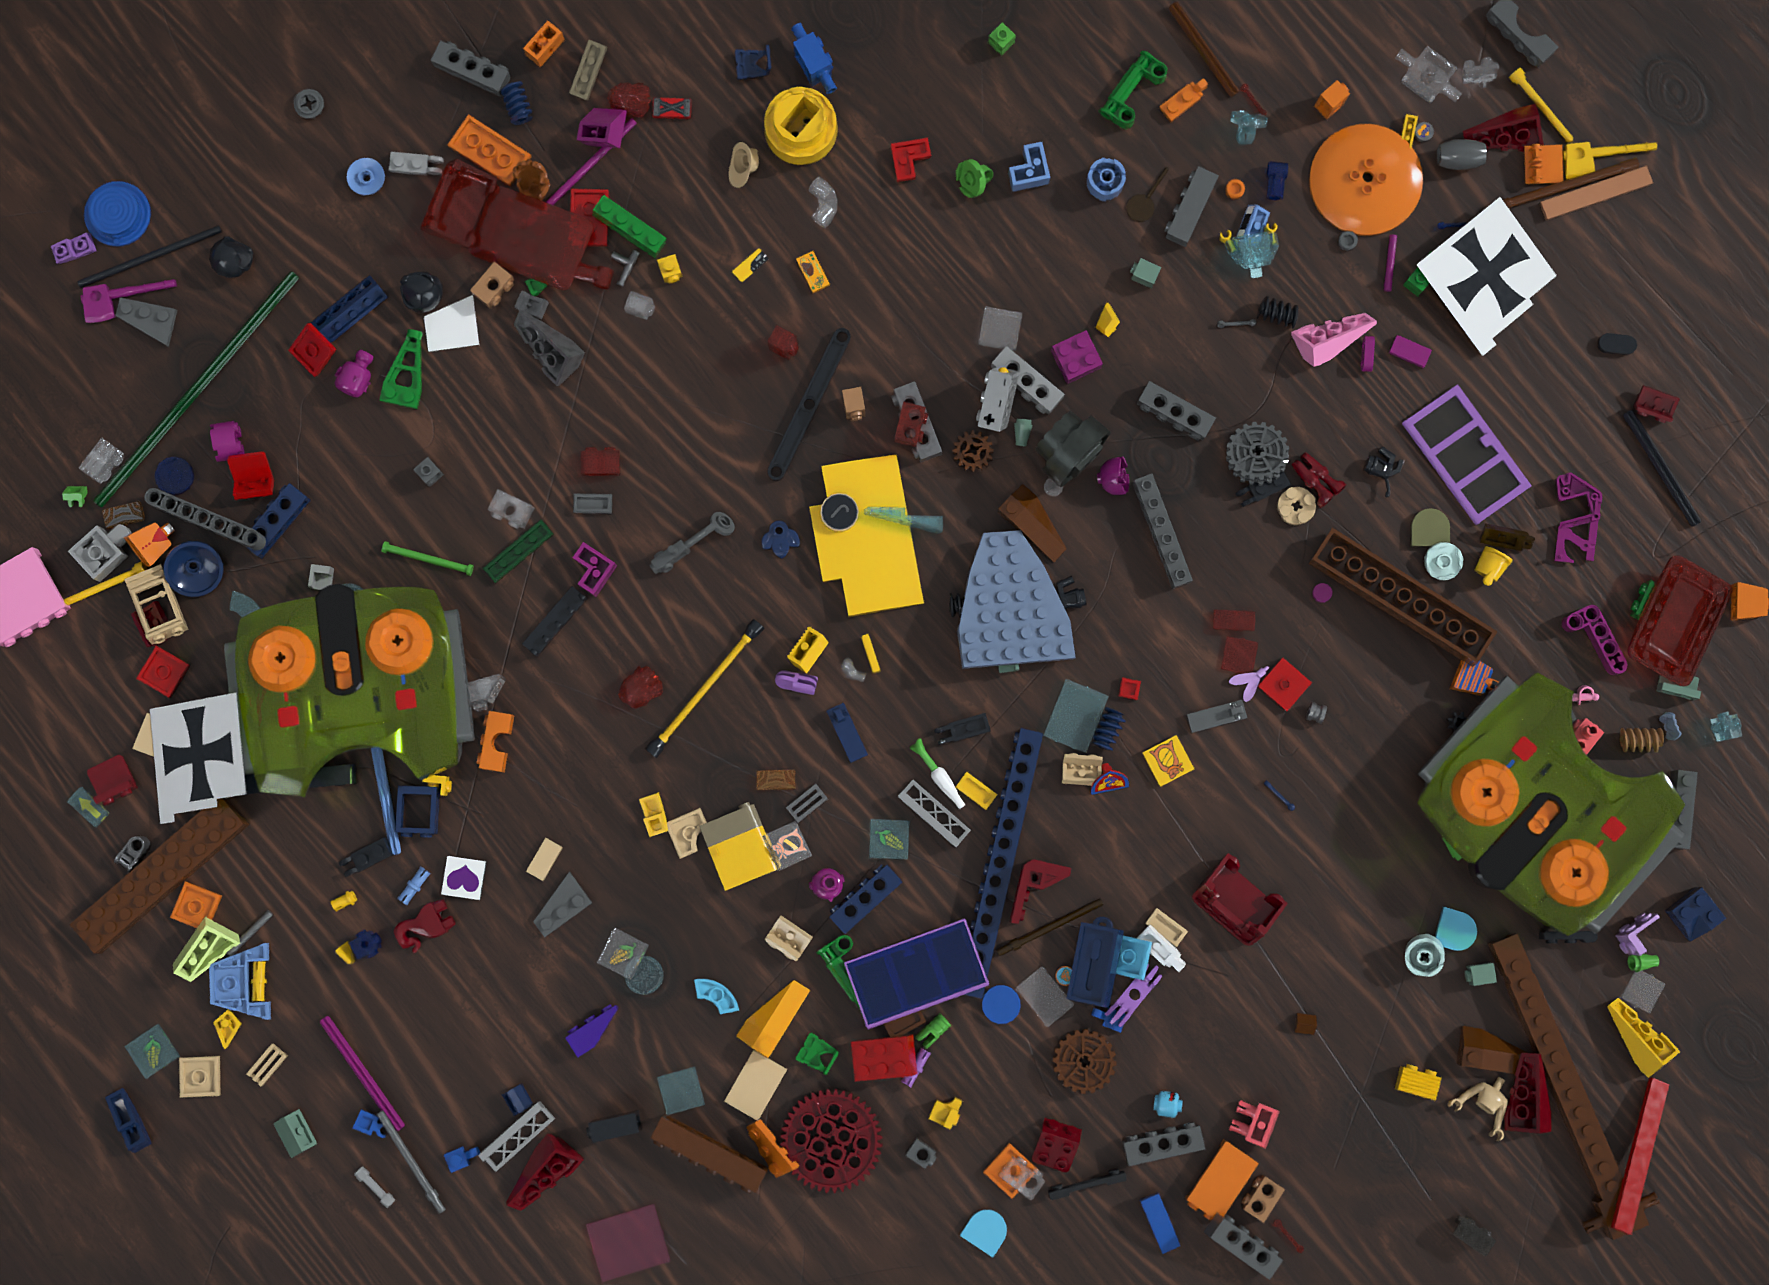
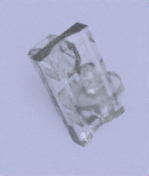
[1462,57,1499,88]

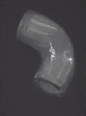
[808,176,838,229]

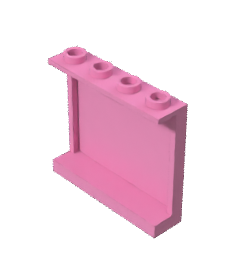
[0,547,71,647]

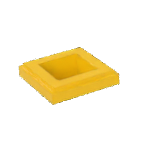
[335,941,355,964]

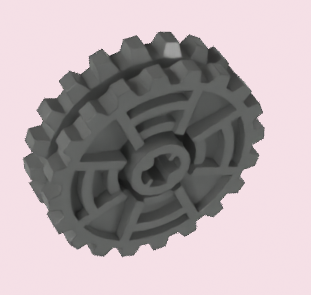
[1226,422,1289,486]

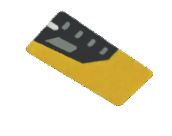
[732,249,768,282]

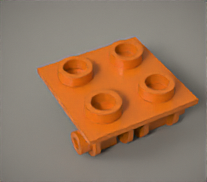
[1524,144,1563,184]

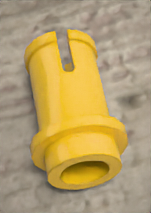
[331,891,357,912]

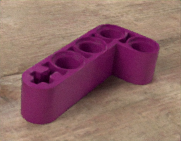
[1561,605,1628,675]

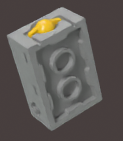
[976,367,1019,432]

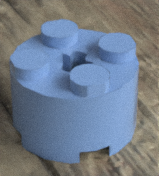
[1087,158,1126,201]

